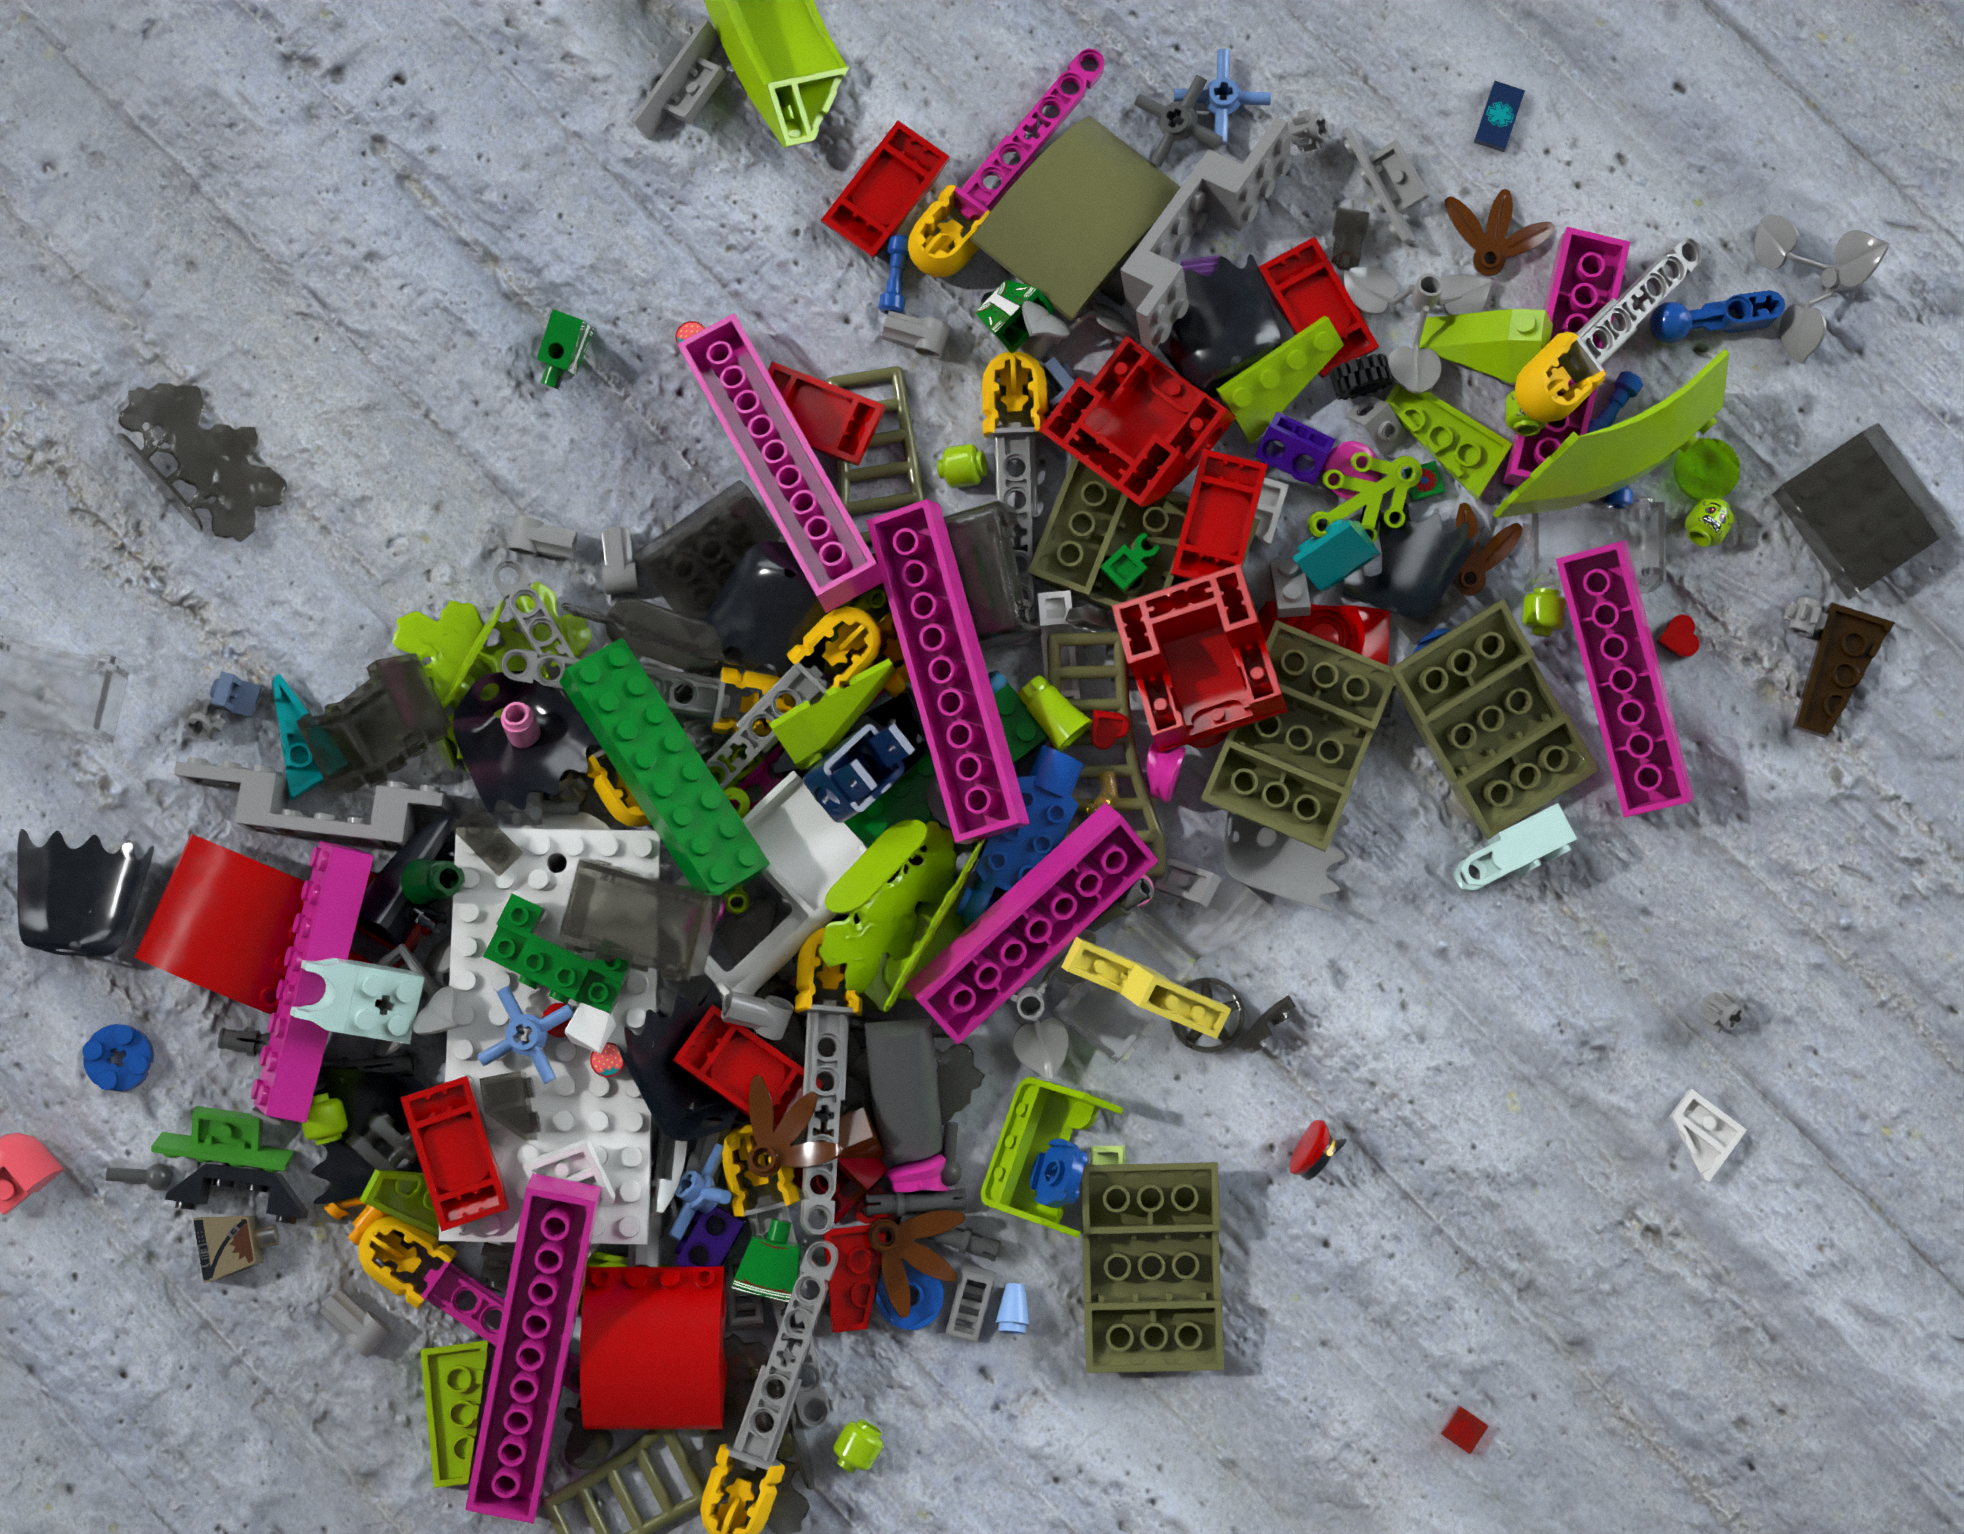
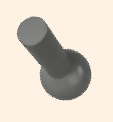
[941,1122,961,1186]
[106,1163,173,1191]

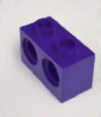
[1254,412,1335,485]
[674,1205,747,1267]

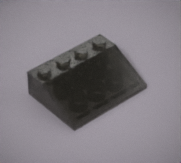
[632,479,780,641]

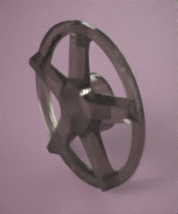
[1170,977,1245,1053]

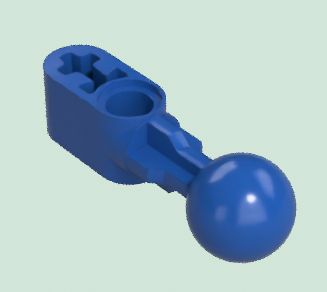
[1650,290,1785,344]

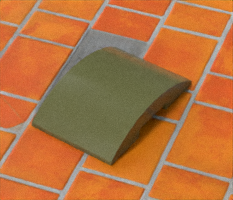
[970,115,1181,321]
[1027,457,1260,612]
[1389,599,1600,839]
[1200,620,1394,852]
[1081,1162,1224,1373]

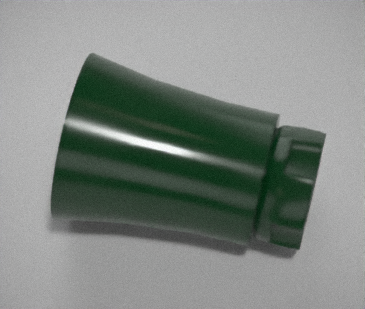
[401,858,465,906]

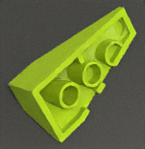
[1419,309,1553,385]
[769,658,897,771]

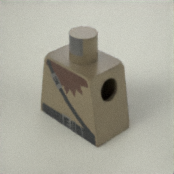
[193,1216,279,1283]

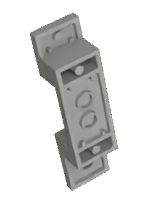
[1120,117,1292,352]
[174,757,455,849]

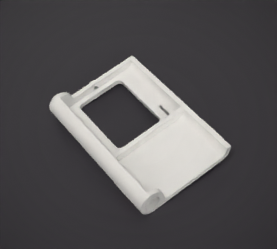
[659,770,868,1003]

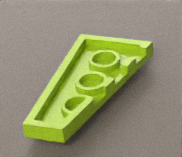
[1216,316,1344,445]
[1385,383,1513,500]
[420,1340,490,1488]

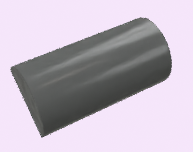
[865,1018,943,1162]

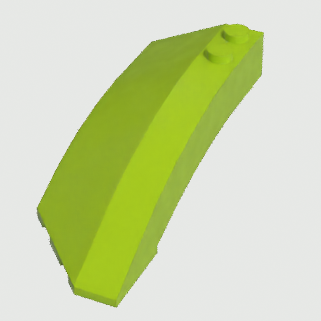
[704,0,850,148]
[1492,348,1729,518]

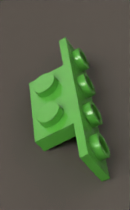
[151,1106,295,1172]

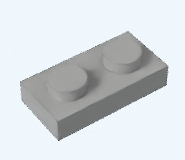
[1269,558,1311,618]
[1154,858,1222,908]

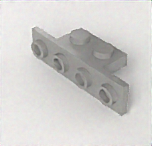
[631,18,726,140]
[1343,127,1429,245]

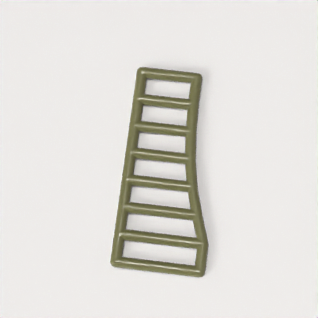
[827,366,925,610]
[1047,632,1166,877]
[542,1350,800,1534]

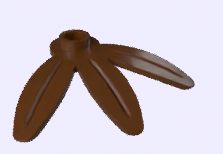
[1445,189,1555,276]
[1452,503,1523,596]
[748,1075,843,1177]
[868,1210,965,1318]

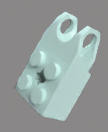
[1452,803,1577,891]
[290,958,425,1044]

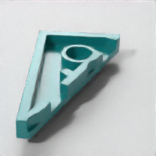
[271,674,347,801]

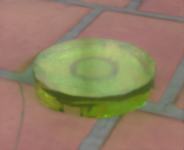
[1673,437,1740,501]

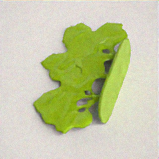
[437,581,592,759]
[392,601,503,774]
[818,819,957,993]
[882,839,984,1012]

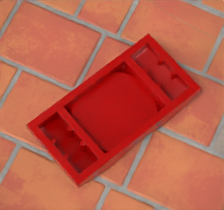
[821,120,950,259]
[1258,237,1379,379]
[768,361,886,466]
[1170,449,1268,580]
[1258,601,1391,666]
[673,1004,824,1132]
[400,1076,510,1232]

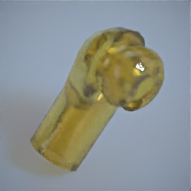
[1087,770,1119,816]

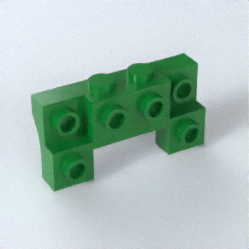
[483,893,638,1015]

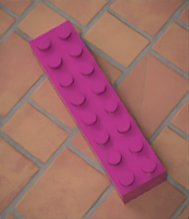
[1503,227,1631,487]
[1555,540,1694,818]
[904,803,1158,1045]
[251,840,374,1123]

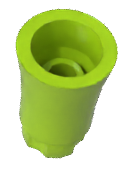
[1018,675,1093,752]

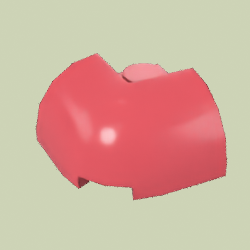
[0,1133,64,1215]

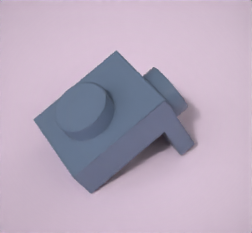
[1043,357,1075,412]
[210,671,262,717]

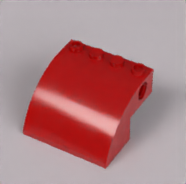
[1039,336,1236,507]
[1112,564,1288,753]
[134,834,305,1015]
[580,1266,728,1430]

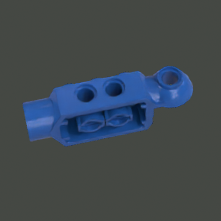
[955,745,1085,929]

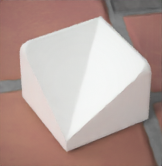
[565,1002,617,1054]

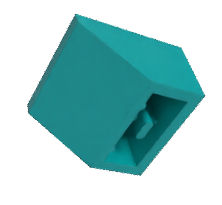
[1292,518,1381,591]

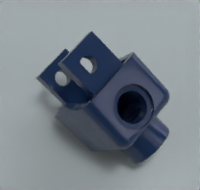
[803,723,915,823]

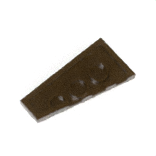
[1793,602,1895,738]

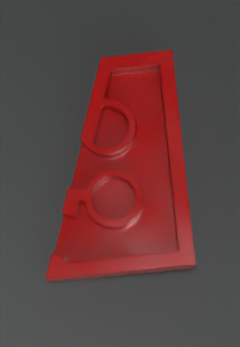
[823,1224,889,1333]

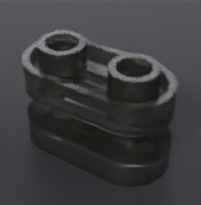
[345,1111,419,1171]

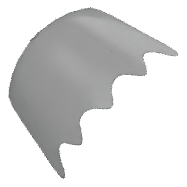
[1223,787,1352,912]

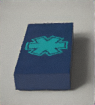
[1474,81,1525,152]

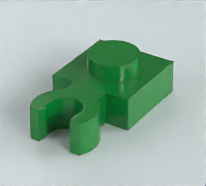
[1100,533,1160,593]

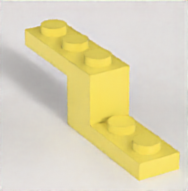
[1061,937,1232,1039]

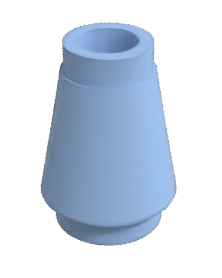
[996,1283,1029,1335]

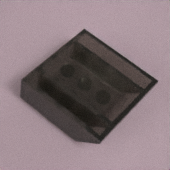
[1772,422,1955,600]

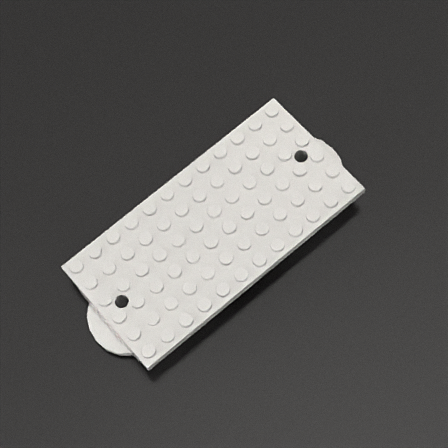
[438,812,661,1258]

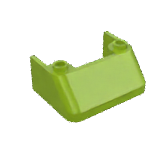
[981,1077,1123,1238]

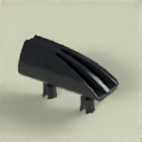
[357,813,466,947]

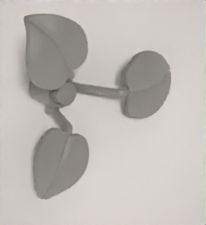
[1754,215,1890,364]
[1343,266,1493,394]
[1022,301,1139,358]
[1010,929,1096,1080]
[373,934,457,1057]

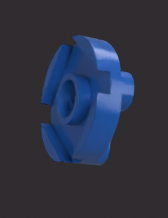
[82,1024,154,1092]
[1030,1138,1088,1208]
[876,1261,944,1330]

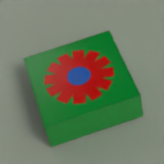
[1403,461,1445,502]

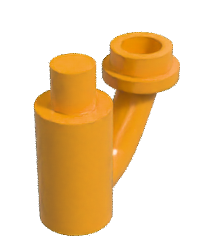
[324,1196,390,1245]

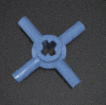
[1174,49,1271,145]
[478,986,575,1084]
[668,1143,732,1241]

